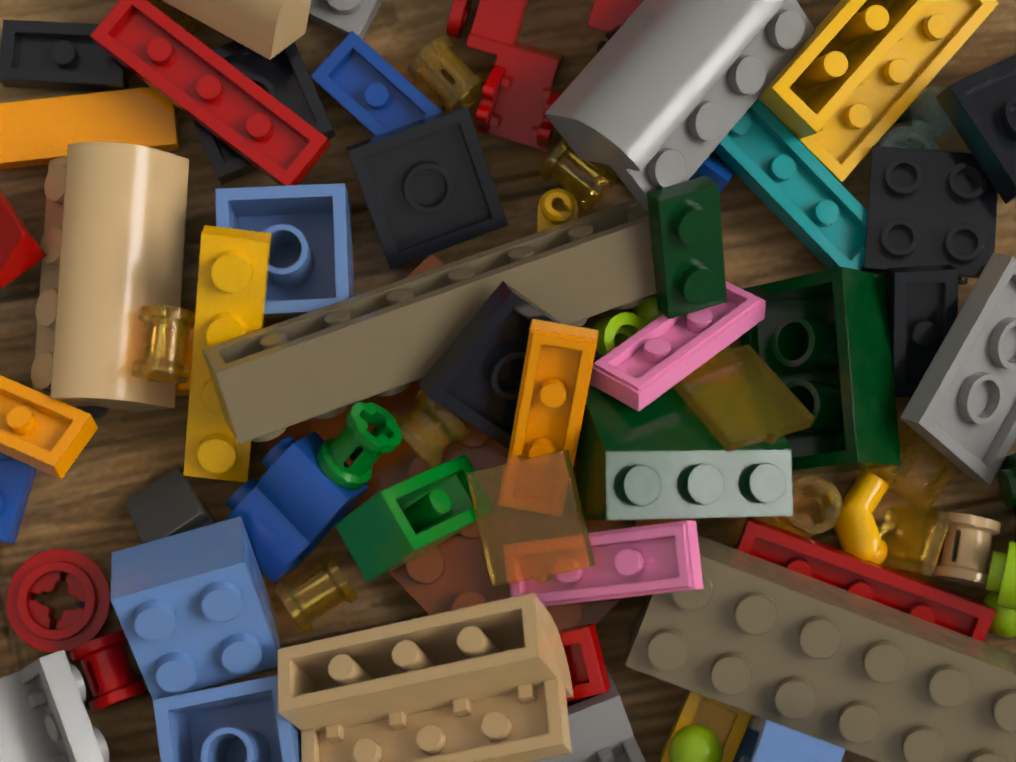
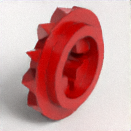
[6,549,112,653]

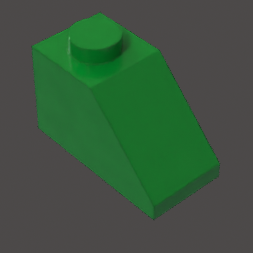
[335,454,498,582]

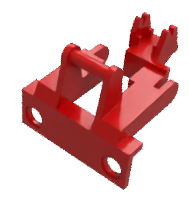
[446,0,644,152]

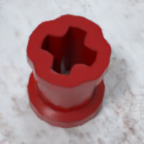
[69,630,146,713]

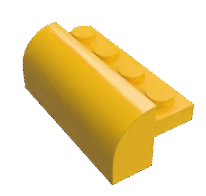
[758,0,999,183]

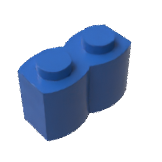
[225,431,369,584]

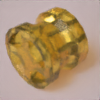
[394,389,470,469]

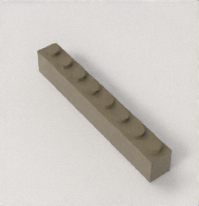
[202,199,656,445]

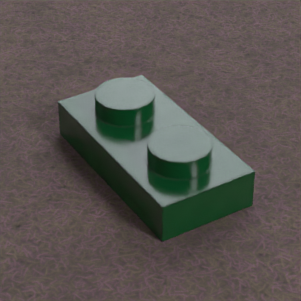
[647,176,727,319]

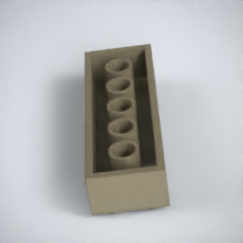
[625,535,1016,762]

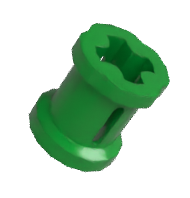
[316,402,402,490]

